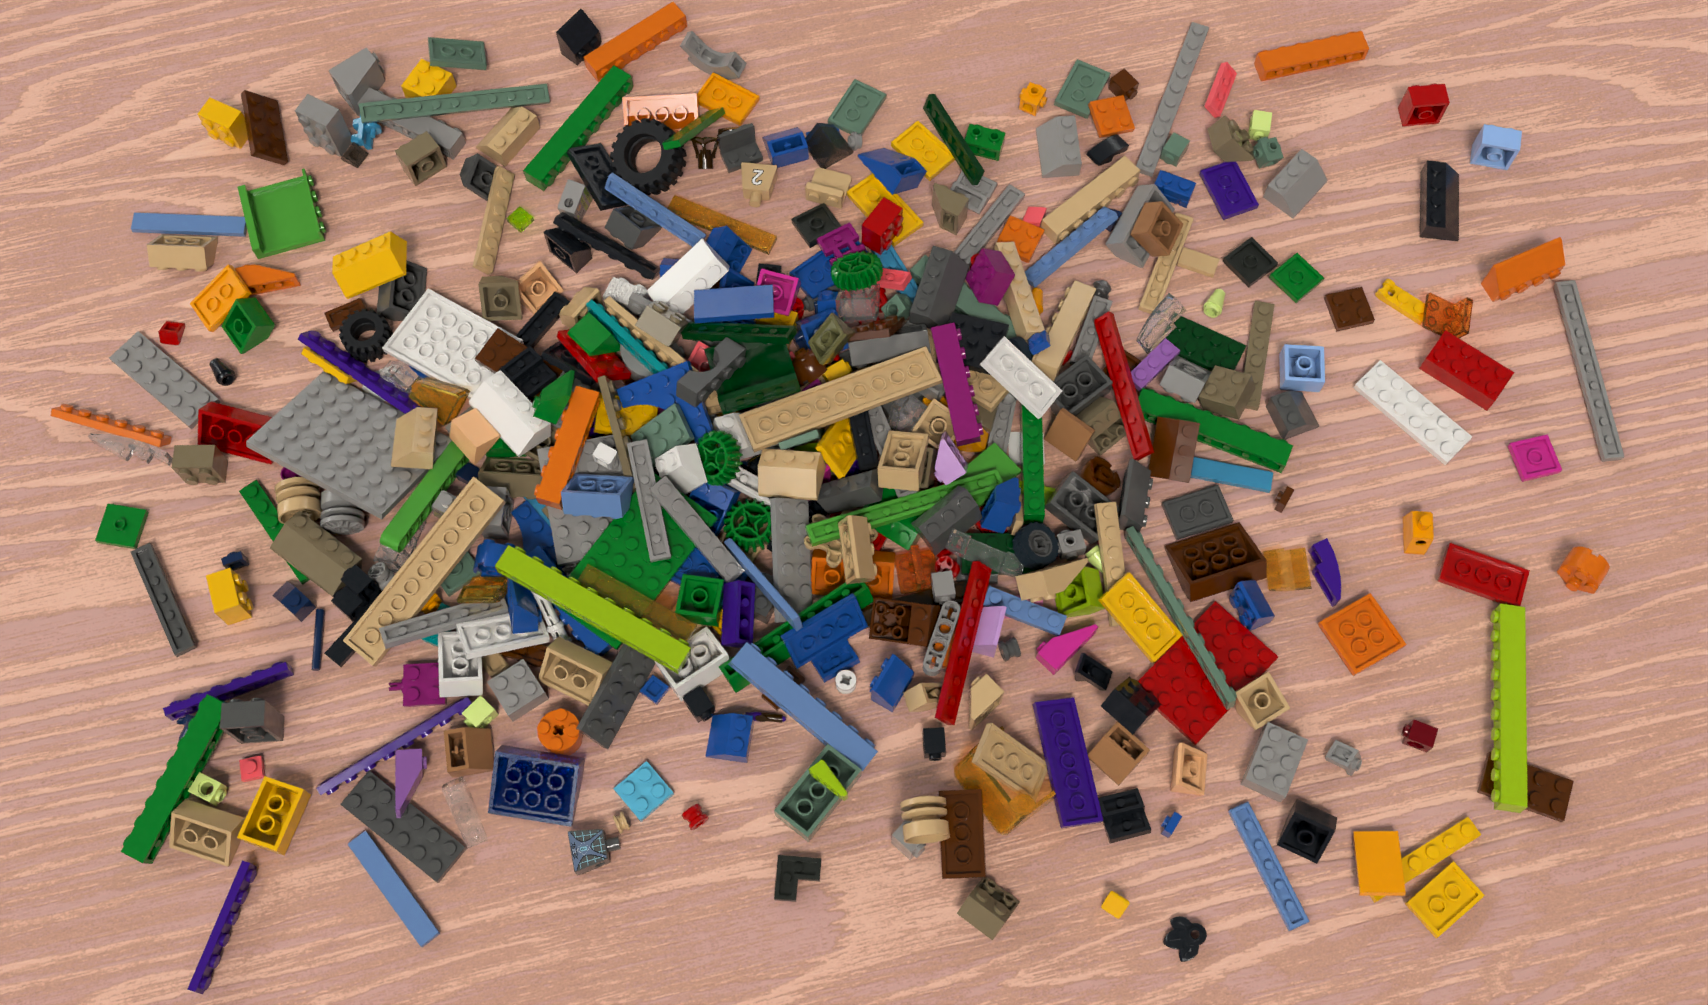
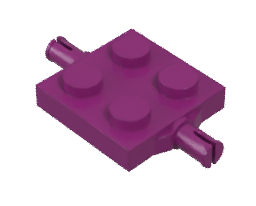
[389,663,447,707]

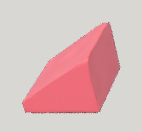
[1023,207,1047,227]

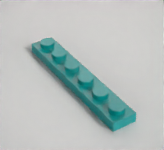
[586,299,668,374]

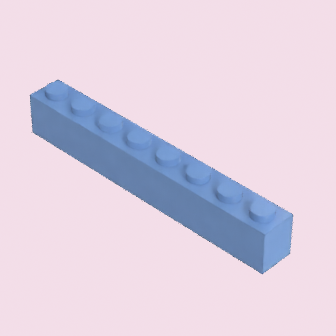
[728,642,878,771]

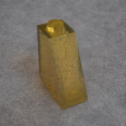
[408,377,470,426]

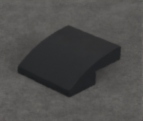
[499,346,557,400]
[1098,788,1151,843]

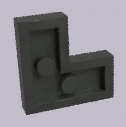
[774,855,821,902]

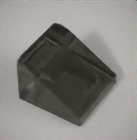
[341,142,369,168]

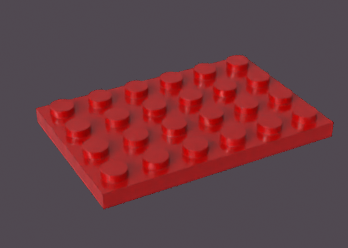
[1138,601,1278,746]

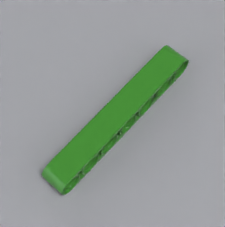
[380,441,469,553]

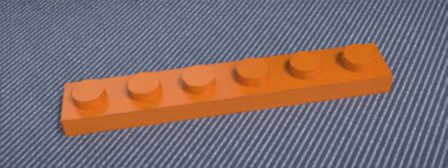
[51,404,171,447]

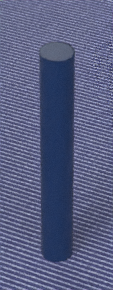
[311,609,325,671]

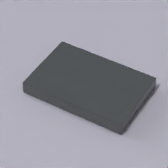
[1161,485,1234,540]

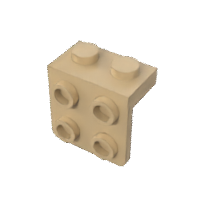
[805,167,852,209]

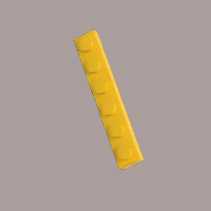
[1370,817,1481,903]

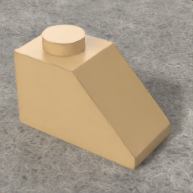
[903,683,943,712]

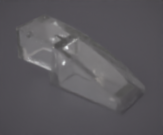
[1136,293,1187,354]

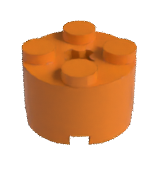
[1557,547,1610,594]
[537,708,583,756]

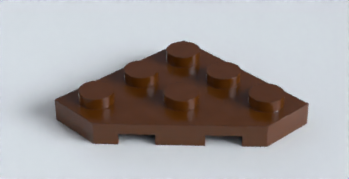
[849,315,905,341]

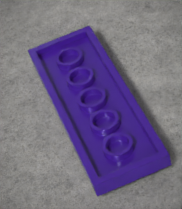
[1032,697,1103,829]

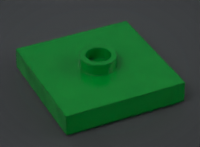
[1269,253,1325,303]
[95,504,149,549]

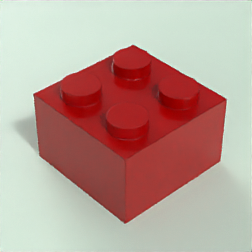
[1398,83,1450,127]
[862,197,904,255]

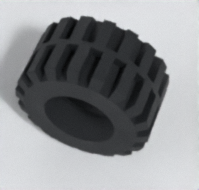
[339,308,393,363]

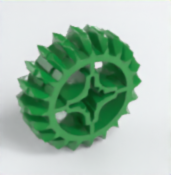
[831,251,883,292]
[696,430,743,486]
[724,498,772,553]

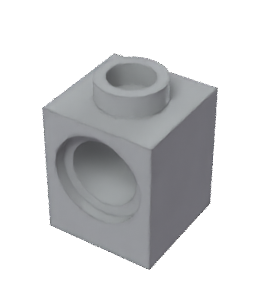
[931,571,956,605]

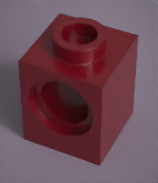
[1401,719,1439,753]

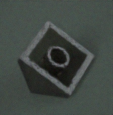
[805,123,854,169]

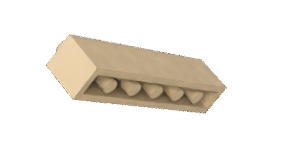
[1040,156,1140,244]
[994,242,1045,345]
[1032,280,1096,381]

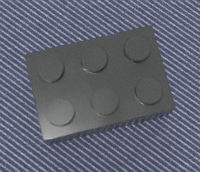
[1045,471,1121,544]
[220,698,285,744]

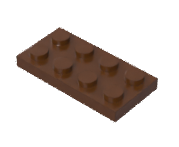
[241,90,288,165]
[475,328,563,399]
[1477,752,1574,822]
[939,789,987,879]

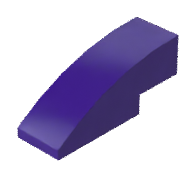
[1308,538,1341,607]

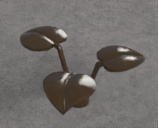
[676,127,739,169]

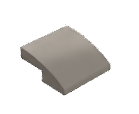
[950,171,998,215]

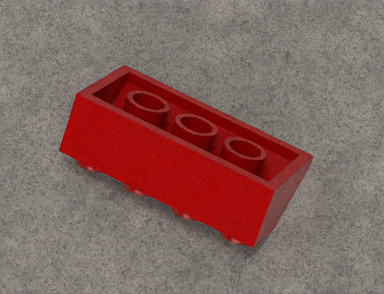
[197,401,274,465]

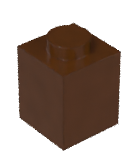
[1108,68,1139,101]

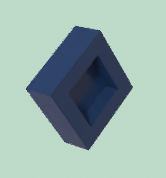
[221,551,249,571]

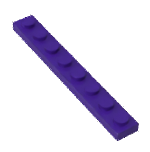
[298,330,425,414]
[316,696,472,795]

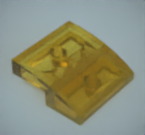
[1263,548,1312,591]
[457,577,507,603]

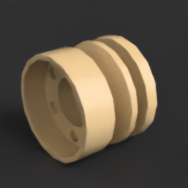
[275,477,322,524]
[900,796,950,844]

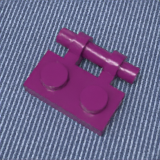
[817,222,866,266]

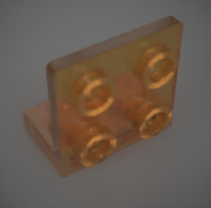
[1422,293,1473,338]

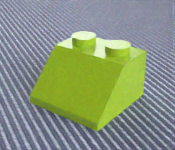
[1055,566,1105,618]

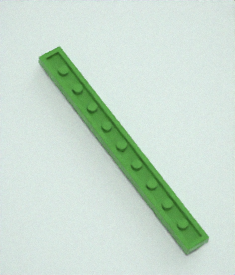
[805,469,1003,547]

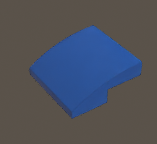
[811,639,860,683]

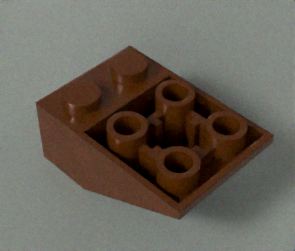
[869,598,940,647]

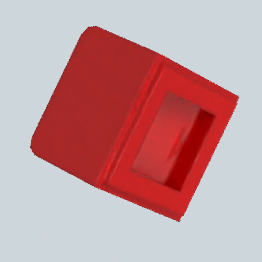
[158,321,185,345]

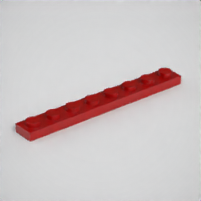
[1094,312,1154,461]
[935,561,992,725]

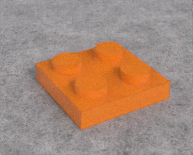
[1088,95,1135,138]
[997,215,1045,263]

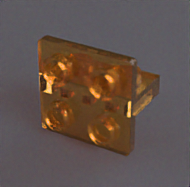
[895,545,937,594]

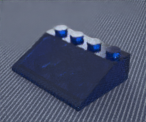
[488,745,585,827]

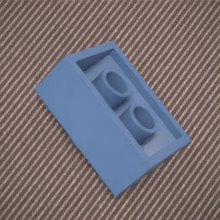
[561,473,634,519]

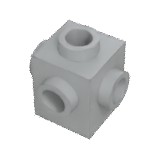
[1056,529,1086,561]

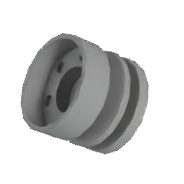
[320,490,365,535]

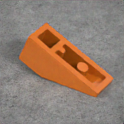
[235,264,300,296]

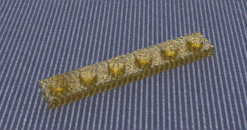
[667,195,777,255]
[578,564,697,642]

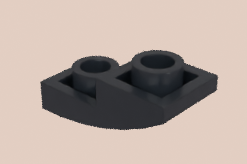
[1086,134,1129,166]

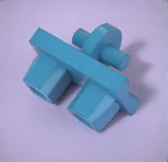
[351,116,382,150]

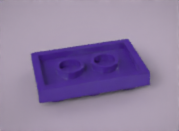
[1199,162,1259,220]

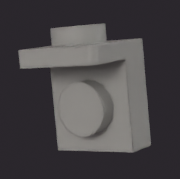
[1325,740,1362,776]

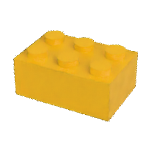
[237,776,311,856]

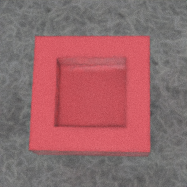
[239,755,265,782]

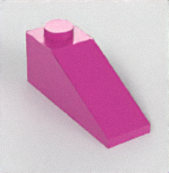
[1036,624,1098,675]

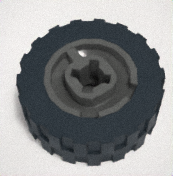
[1012,522,1059,570]

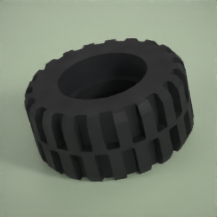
[610,118,686,195]

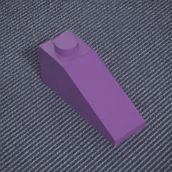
[395,749,427,818]

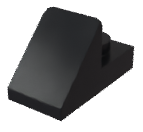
[1075,653,1113,691]

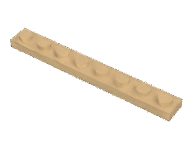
[604,296,717,400]

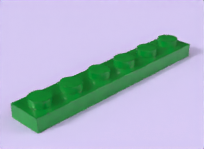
[239,480,310,585]

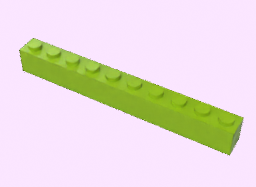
[495,545,691,674]
[1491,604,1528,813]

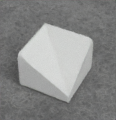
[592,442,617,470]

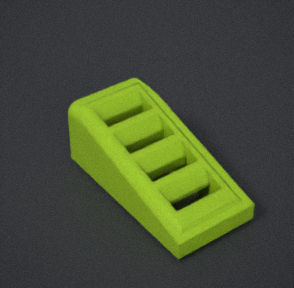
[809,760,848,801]

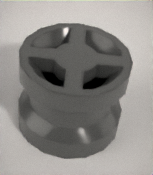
[998,637,1021,662]

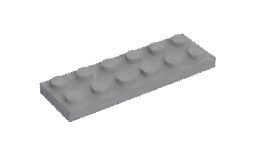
[109,331,220,429]
[770,498,812,623]

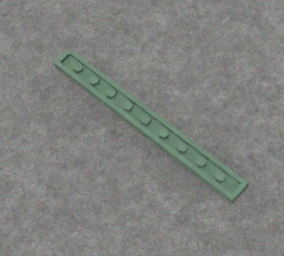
[359,84,550,124]
[1125,526,1237,710]

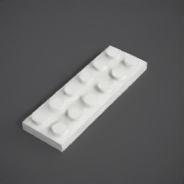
[1353,360,1472,465]

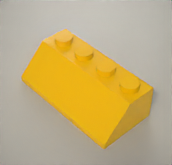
[332,231,407,299]

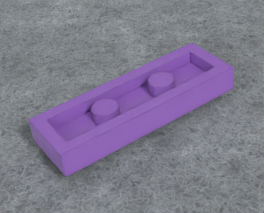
[1131,338,1180,392]

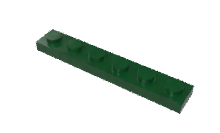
[923,94,985,185]
[681,322,797,345]

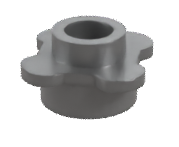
[1093,280,1111,299]

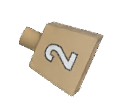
[741,162,778,208]

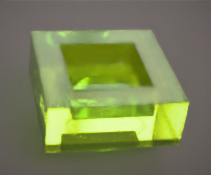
[506,206,534,233]

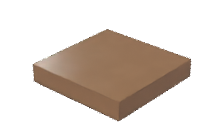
[1044,408,1095,462]

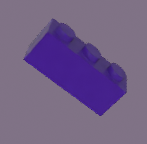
[721,580,755,648]

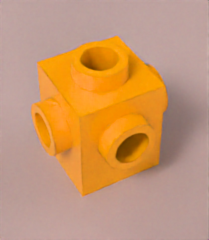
[1019,82,1048,116]

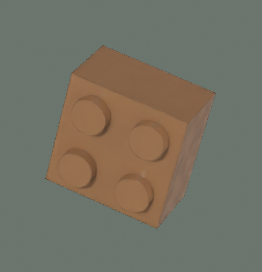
[1130,201,1183,257]

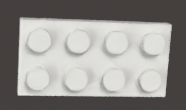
[980,336,1062,419]
[456,607,549,660]

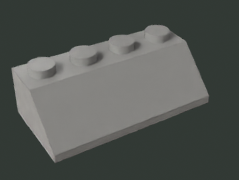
[1106,184,1175,268]

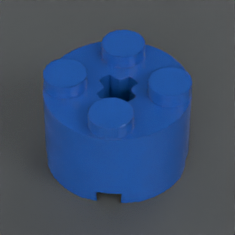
[473,539,516,581]

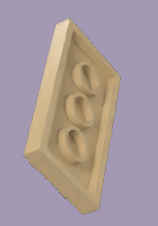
[972,723,1047,802]

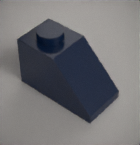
[272,581,317,622]

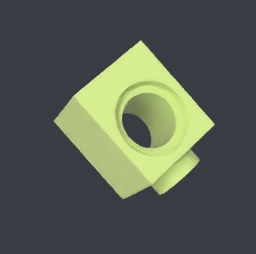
[1248,110,1272,141]
[462,695,499,728]
[188,772,228,807]

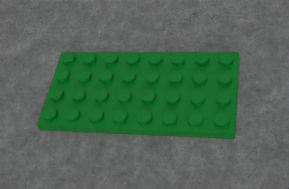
[552,473,718,650]

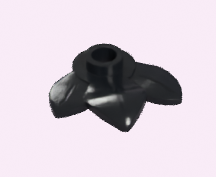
[1163,916,1207,962]

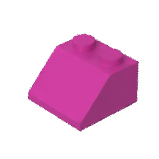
[756,269,801,316]

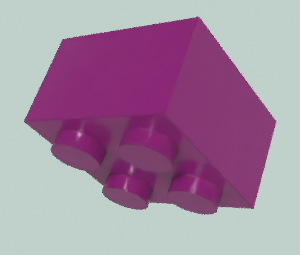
[965,248,1015,306]

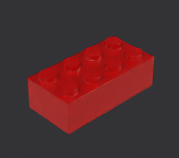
[1419,330,1515,411]

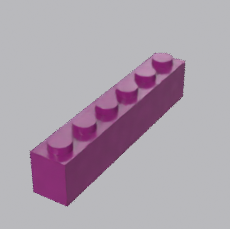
[931,323,984,447]

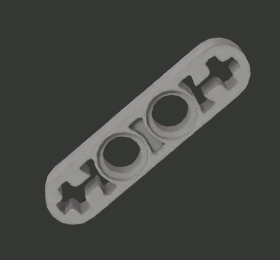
[922,600,960,676]

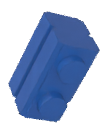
[1155,170,1196,208]

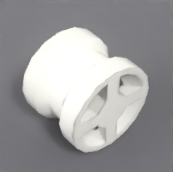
[835,670,856,694]

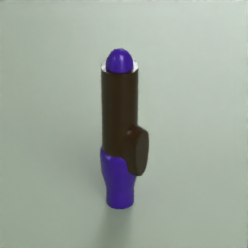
[745,711,786,723]

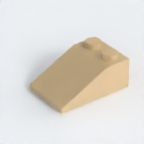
[877,430,929,491]
[1015,558,1088,603]

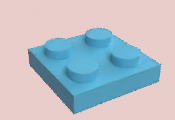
[613,761,674,822]

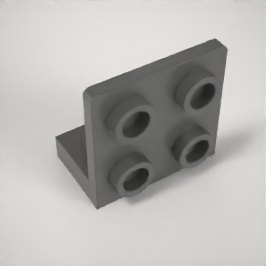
[718,123,763,173]

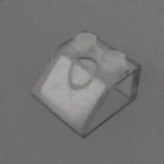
[835,284,880,324]

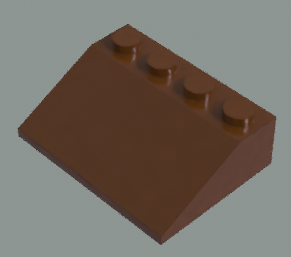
[1165,522,1267,602]

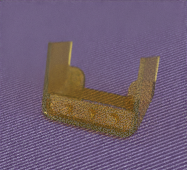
[954,726,1056,835]

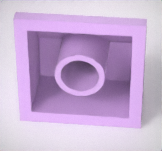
[934,431,968,485]
[972,606,1007,658]

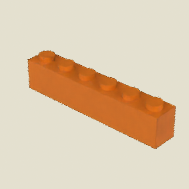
[583,2,687,82]
[1254,31,1369,81]
[534,386,601,510]

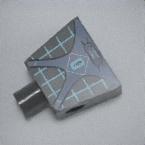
[568,829,621,876]

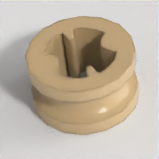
[613,812,630,834]

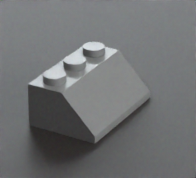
[1036,115,1082,178]
[1263,149,1328,219]

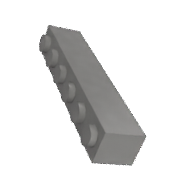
[357,87,466,160]

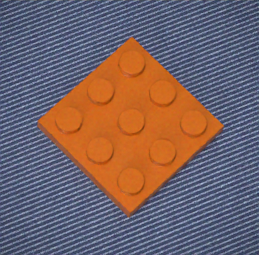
[1318,593,1407,676]

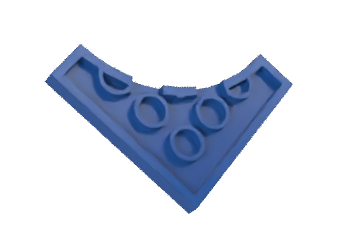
[616,361,714,444]
[501,500,566,604]

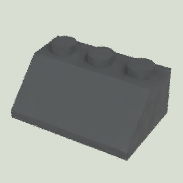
[377,260,427,321]
[1050,355,1113,416]
[1118,459,1153,532]
[817,469,883,515]
[911,485,983,556]

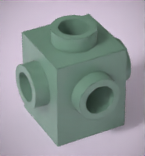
[1253,137,1284,169]

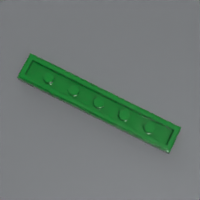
[662,107,725,150]

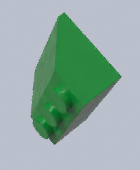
[863,488,922,551]

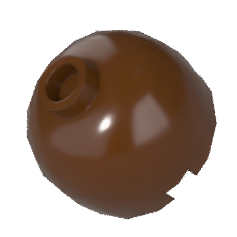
[792,348,831,386]
[1080,457,1121,497]

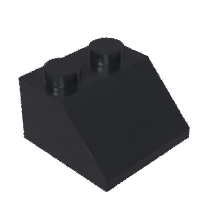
[556,9,602,66]
[543,228,593,274]
[1277,799,1337,864]

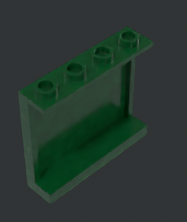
[704,342,801,415]

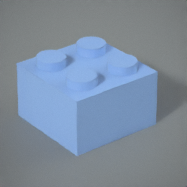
[1470,124,1522,170]
[1279,344,1325,392]

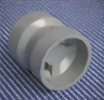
[368,562,395,590]

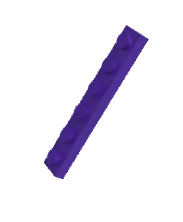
[163,662,294,721]
[187,860,257,994]

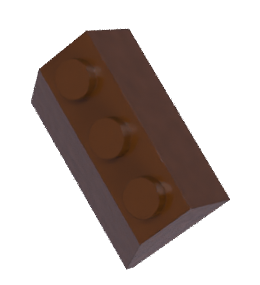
[1148,417,1200,483]

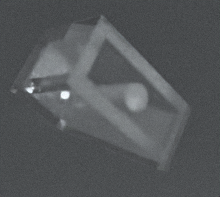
[379,360,421,393]

